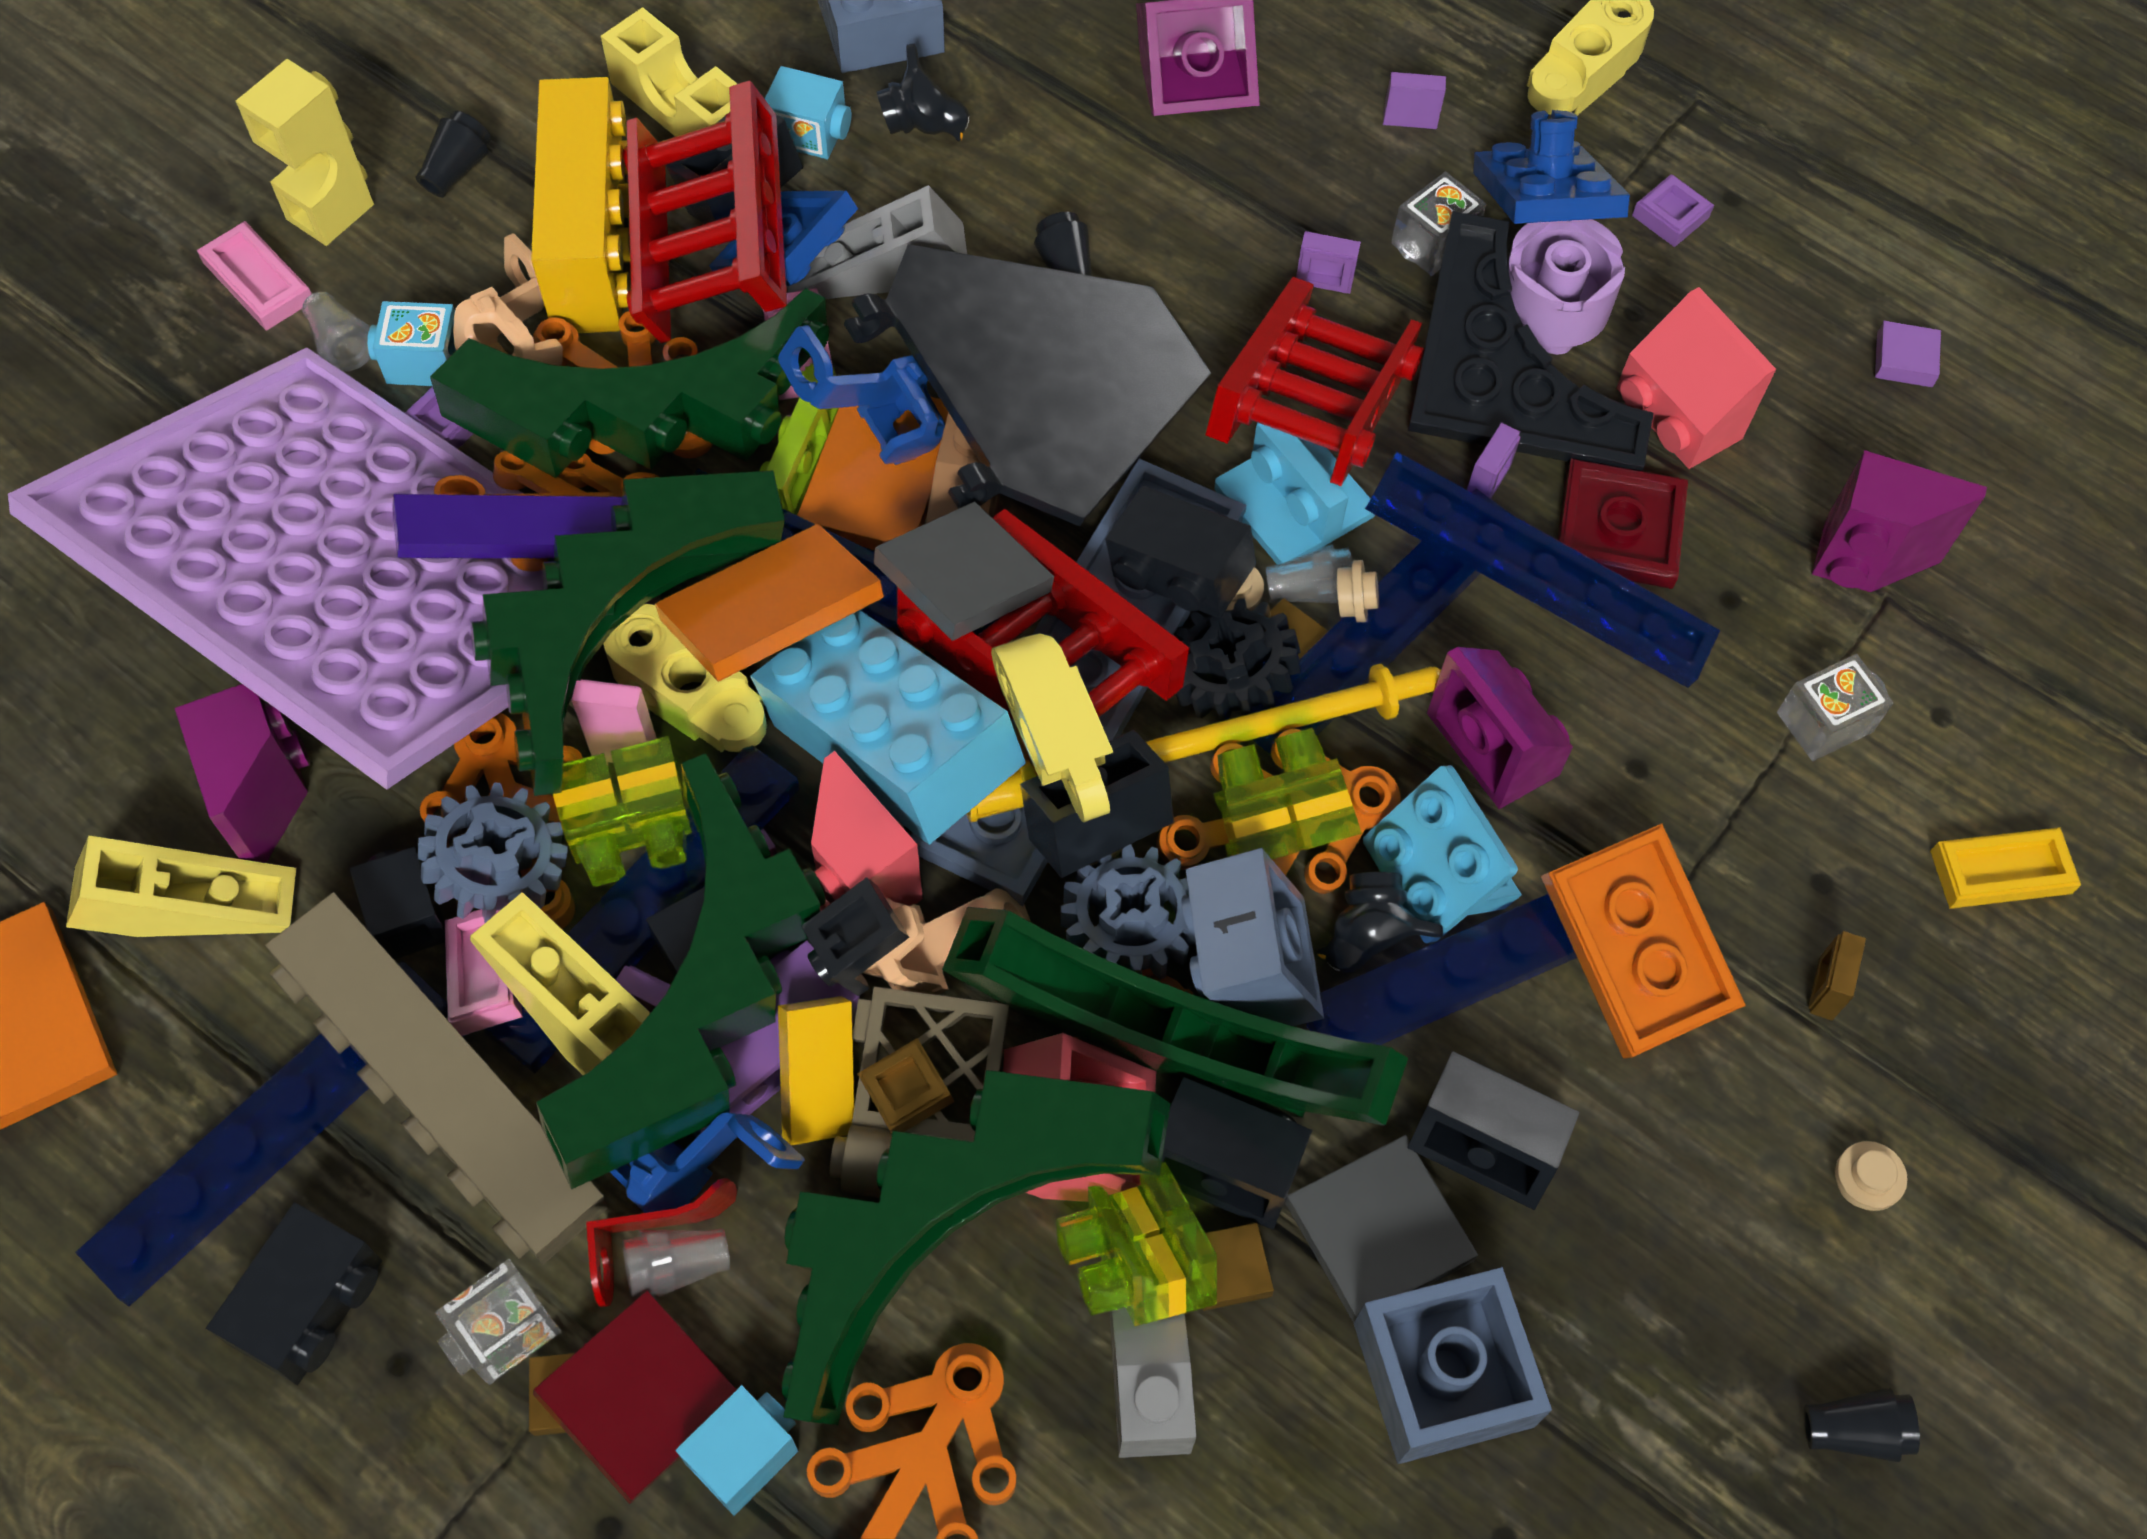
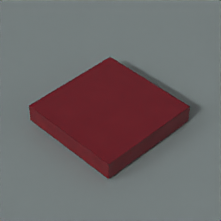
[1554,458,1688,589]
[533,1291,736,1504]

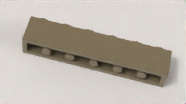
[265,892,608,1265]

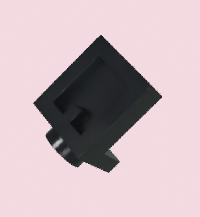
[801,877,910,996]

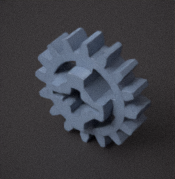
[418,783,568,923]
[1060,844,1196,980]

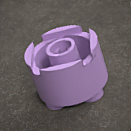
[1507,219,1625,355]

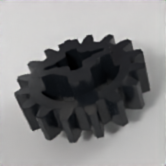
[1174,599,1301,722]

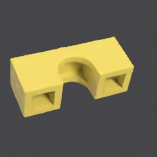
[601,7,737,137]
[236,59,374,246]

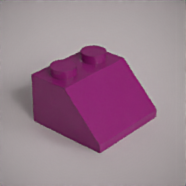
[1136,0,1260,116]
[1812,450,1987,592]
[1427,647,1573,809]
[175,684,310,863]

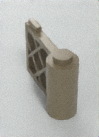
[830,987,1010,1198]

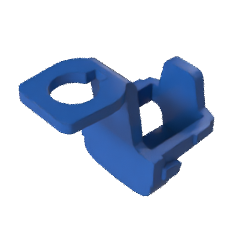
[778,325,945,465]
[610,1113,805,1213]

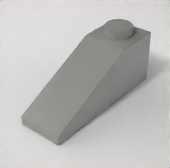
[787,185,967,299]
[1105,1237,1196,1458]

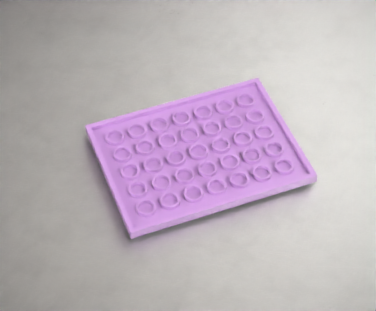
[8,347,661,790]

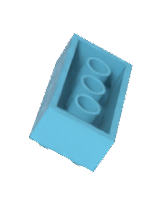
[751,610,1026,845]

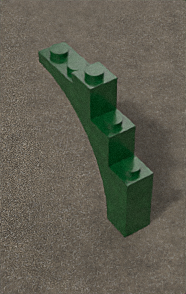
[430,288,830,478]
[471,470,785,796]
[536,753,826,1190]
[942,907,1408,1126]
[782,1070,1171,1425]

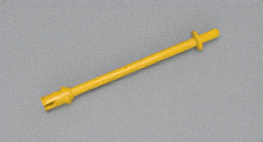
[966,663,1441,823]

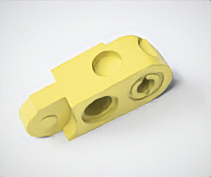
[1527,0,1654,116]
[603,604,767,752]
[991,633,1113,822]

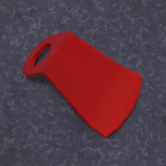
[586,1178,737,1307]

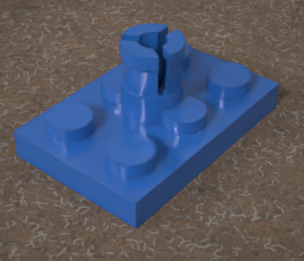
[1473,110,1630,224]

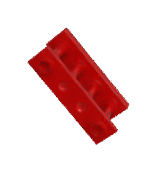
[623,80,787,343]
[1205,277,1424,486]
[897,508,1189,720]

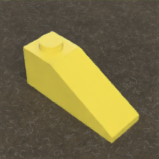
[66,836,296,937]
[470,892,650,1075]

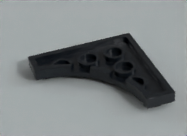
[1408,211,1654,471]

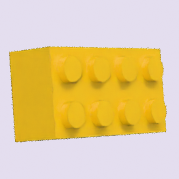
[531,77,631,333]

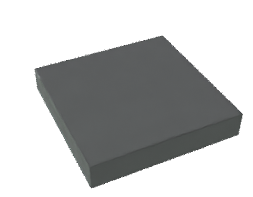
[874,502,1054,641]
[1285,1135,1478,1323]

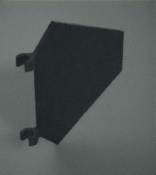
[844,244,1211,526]

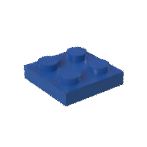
[709,191,858,286]

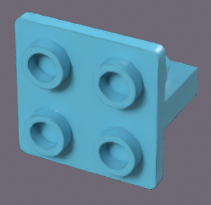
[1214,423,1377,569]
[1363,765,1522,943]

